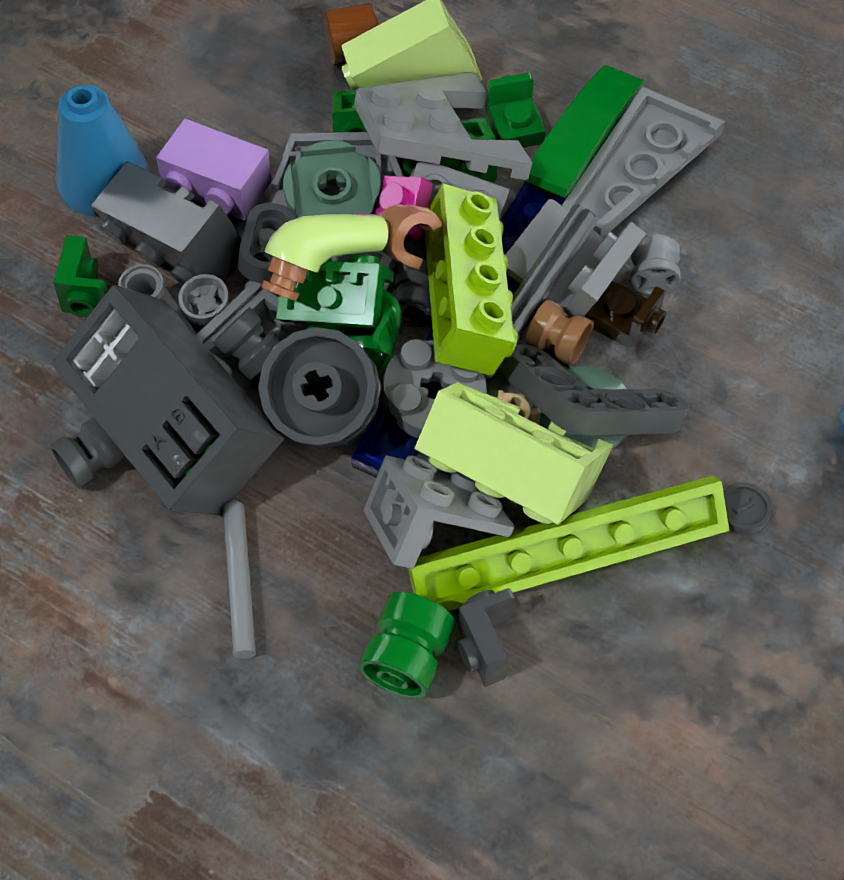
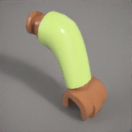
[261,204,442,301]

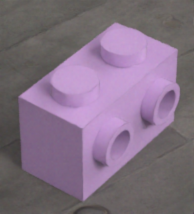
[156,118,272,221]

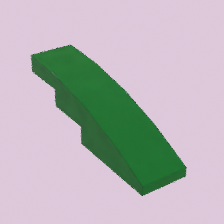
[524,65,645,198]

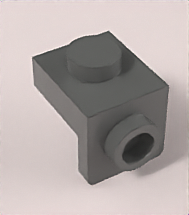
[457,588,515,687]

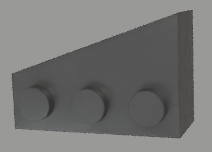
[91,161,242,285]

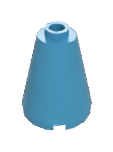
[56,85,150,217]

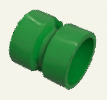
[358,592,456,698]

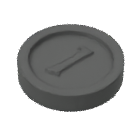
[723,483,772,534]

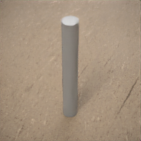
[223,501,256,659]

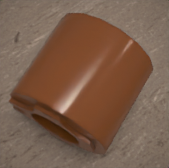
[323,3,379,64]

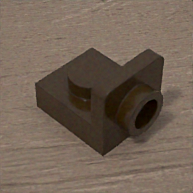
[585,281,667,351]

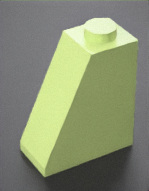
[341,0,483,91]

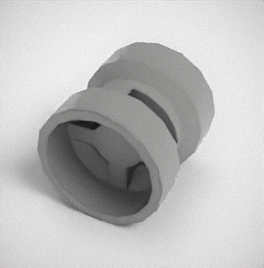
[178,274,232,334]

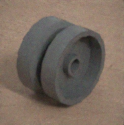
[258,327,382,449]

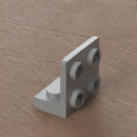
[506,199,646,319]
[363,455,515,569]

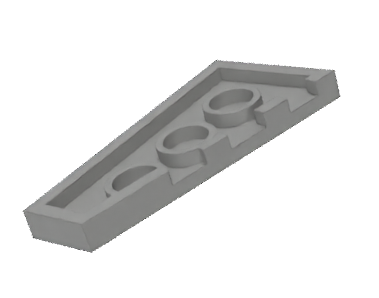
[562,87,726,237]

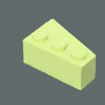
[414,382,613,525]

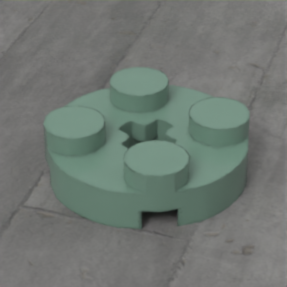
[283,141,381,218]

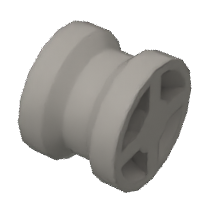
[631,235,681,295]

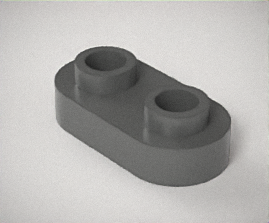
[238,203,296,283]

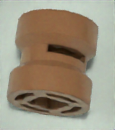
[525,299,594,366]

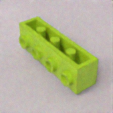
[424,183,518,376]

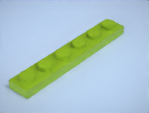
[408,475,730,611]

